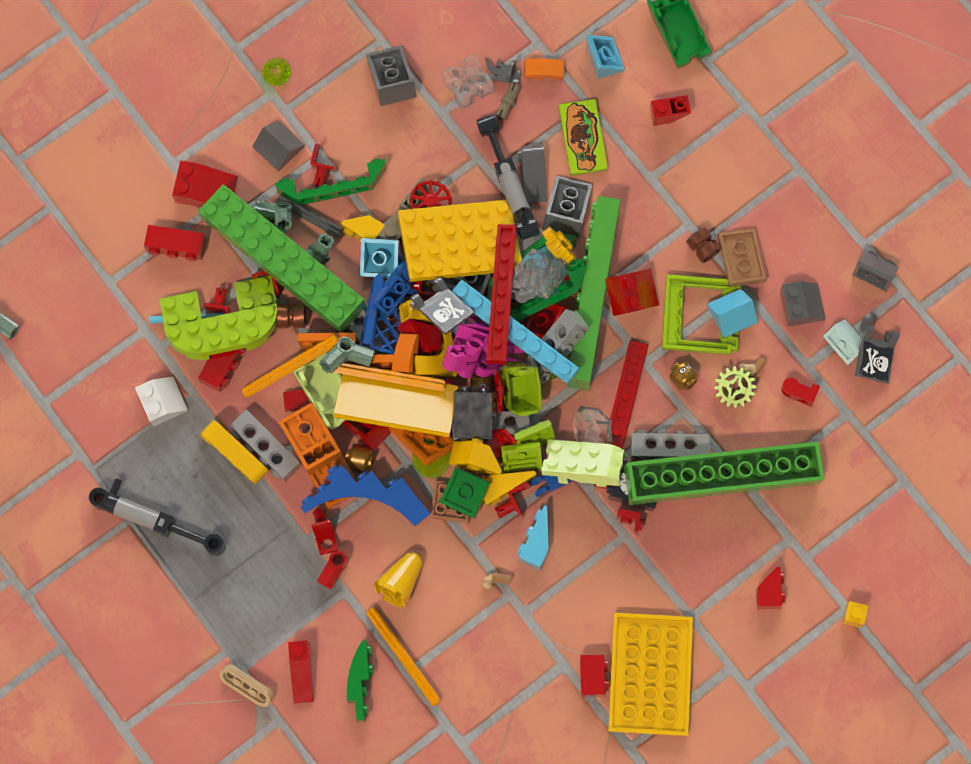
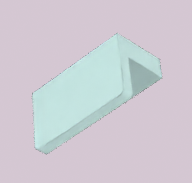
[823,320,860,365]

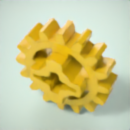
[542,227,576,264]

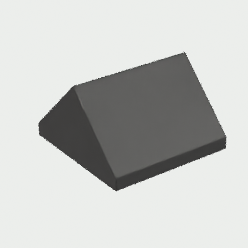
[252,121,305,171]

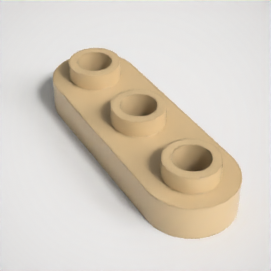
[219,665,273,707]

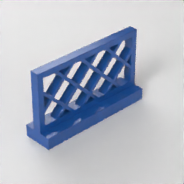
[359,275,418,355]

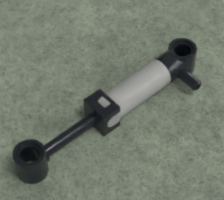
[476,114,540,240]
[89,478,226,556]

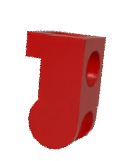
[781,377,820,407]

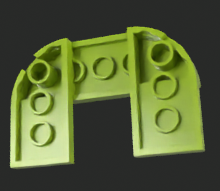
[160,276,278,360]

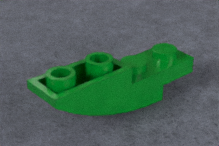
[347,640,374,722]

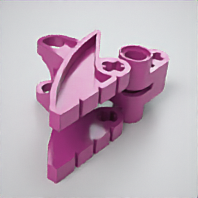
[442,314,525,378]

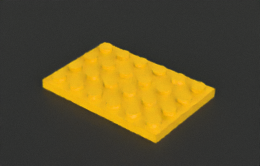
[398,200,523,282]
[608,613,693,737]

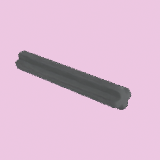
[276,194,343,238]

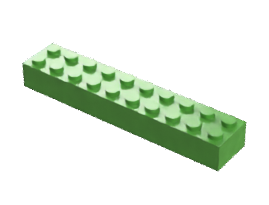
[198,184,366,333]
[567,196,620,391]
[624,442,825,505]

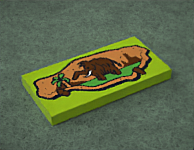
[559,99,608,176]

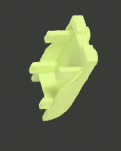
[293,353,345,429]
[541,439,626,487]

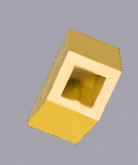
[341,215,385,244]

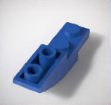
[373,259,413,316]

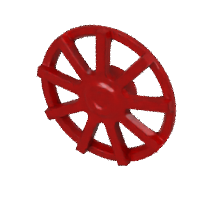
[410,180,452,209]
[494,370,504,413]

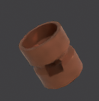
[686,227,721,263]
[277,303,306,329]

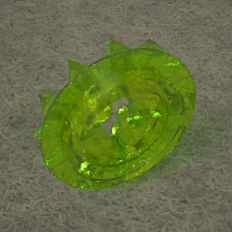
[261,57,291,86]

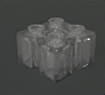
[442,54,494,110]
[513,249,566,299]

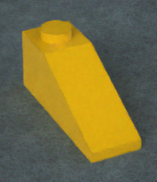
[481,471,536,508]

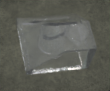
[573,406,612,445]

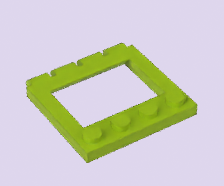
[662,274,742,355]

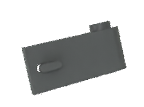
[518,145,547,203]

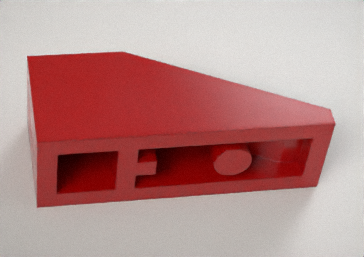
[288,640,314,704]

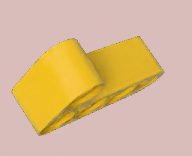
[199,420,269,485]

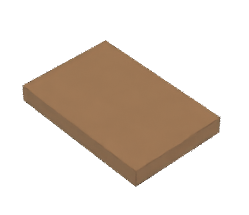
[717,228,767,287]

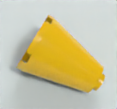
[373,552,423,608]

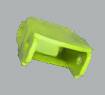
[499,361,541,416]

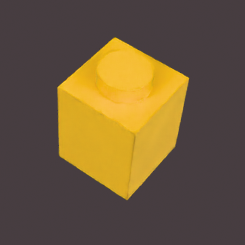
[842,601,868,628]

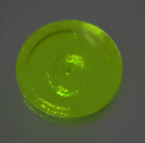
[412,440,451,479]

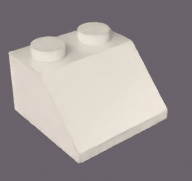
[135,377,188,427]

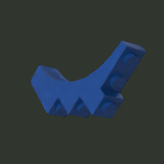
[300,465,430,526]

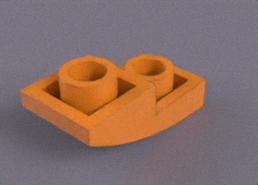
[524,58,564,80]
[392,334,419,373]

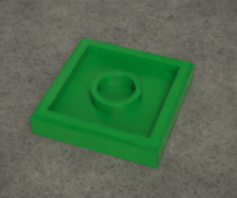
[440,467,491,518]

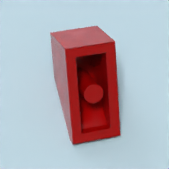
[398,319,441,356]

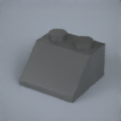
[852,250,899,292]
[780,281,825,327]

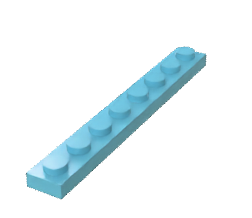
[452,279,580,385]

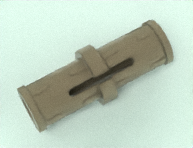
[495,83,521,121]

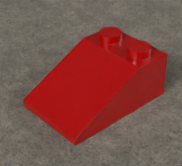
[172,160,238,207]
[605,268,659,316]

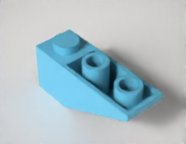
[517,505,549,570]

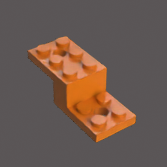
[298,333,394,371]
[278,403,357,510]
[389,427,455,466]

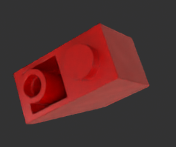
[650,95,691,126]
[756,567,786,609]

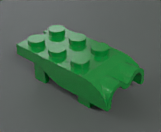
[647,0,712,69]

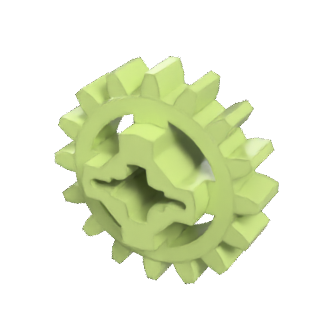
[714,366,757,408]

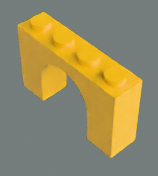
[399,300,457,381]

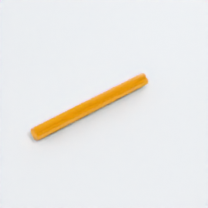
[242,335,339,397]
[334,363,446,391]
[366,607,441,706]

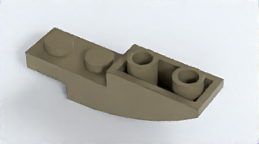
[378,178,436,240]

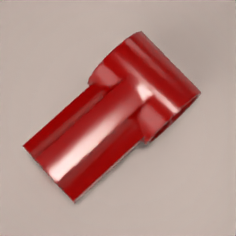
[316,551,348,590]

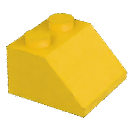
[449,438,502,475]

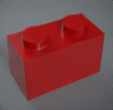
[580,655,609,697]

